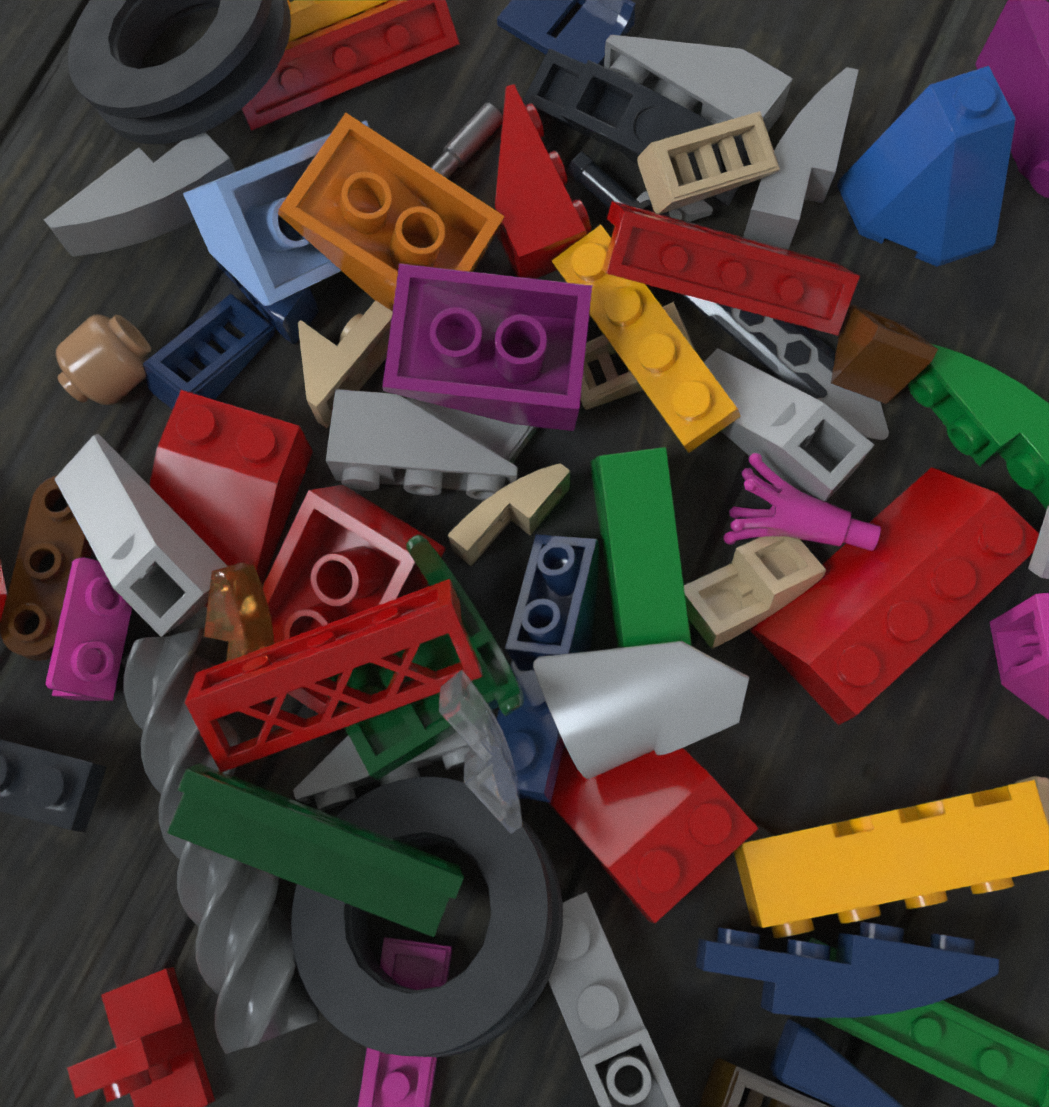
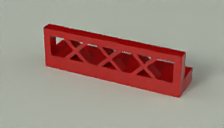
[241,0,460,130]
[602,201,860,336]
[185,579,482,772]

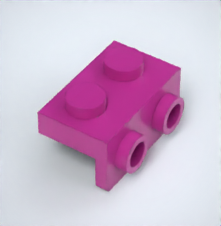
[46,558,132,701]

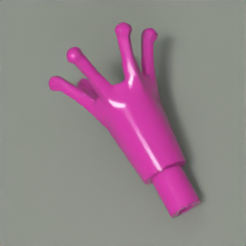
[723,453,881,551]

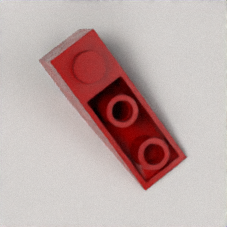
[495,84,591,279]

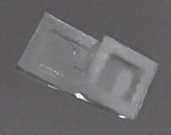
[439,670,522,834]

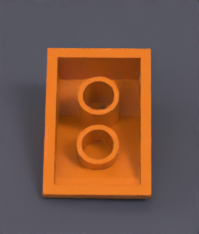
[278,113,504,312]

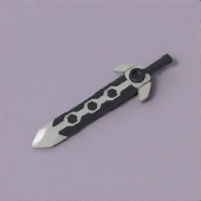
[566,151,889,440]

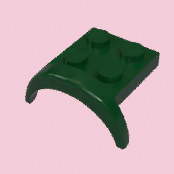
[327,535,524,780]

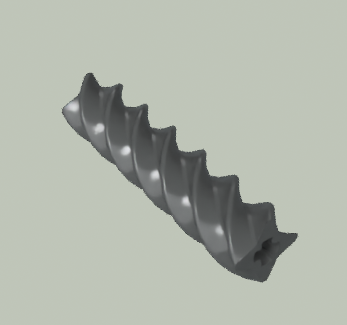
[121,628,319,1054]

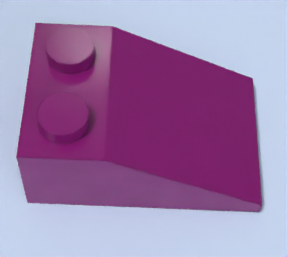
[975,0,1049,198]
[383,264,592,431]

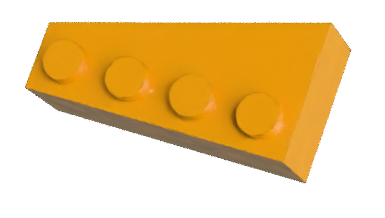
[734,780,1049,938]

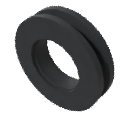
[68,0,291,145]
[291,777,563,1057]

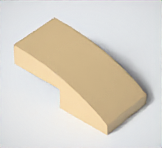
[448,463,570,566]
[684,537,826,649]

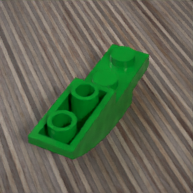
[907,343,1049,510]

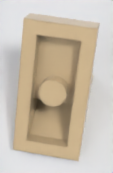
[298,301,393,429]

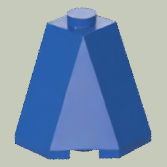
[837,66,1016,267]

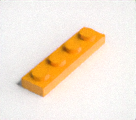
[552,225,741,453]

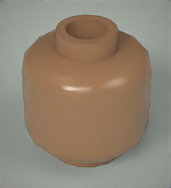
[56,314,151,405]

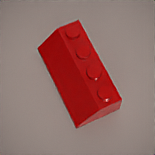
[750,467,1039,725]

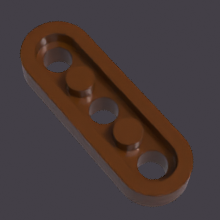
[0,475,92,661]

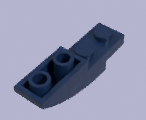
[479,534,599,803]
[695,922,999,1018]

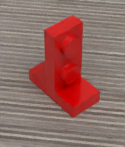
[67,967,215,1107]

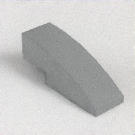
[743,67,858,249]
[44,132,236,257]

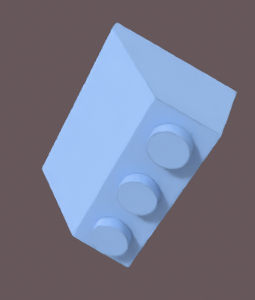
[183,120,369,306]

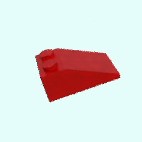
[149,390,313,620]
[230,485,446,714]
[547,748,759,923]

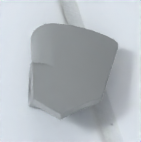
[533,641,749,779]

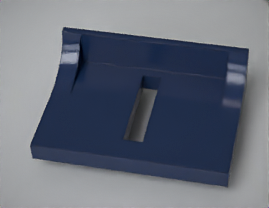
[497,0,636,66]

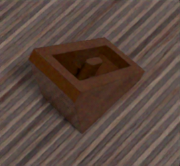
[831,304,938,404]

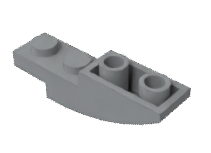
[548,892,680,1107]

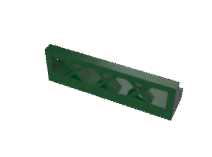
[166,763,464,937]

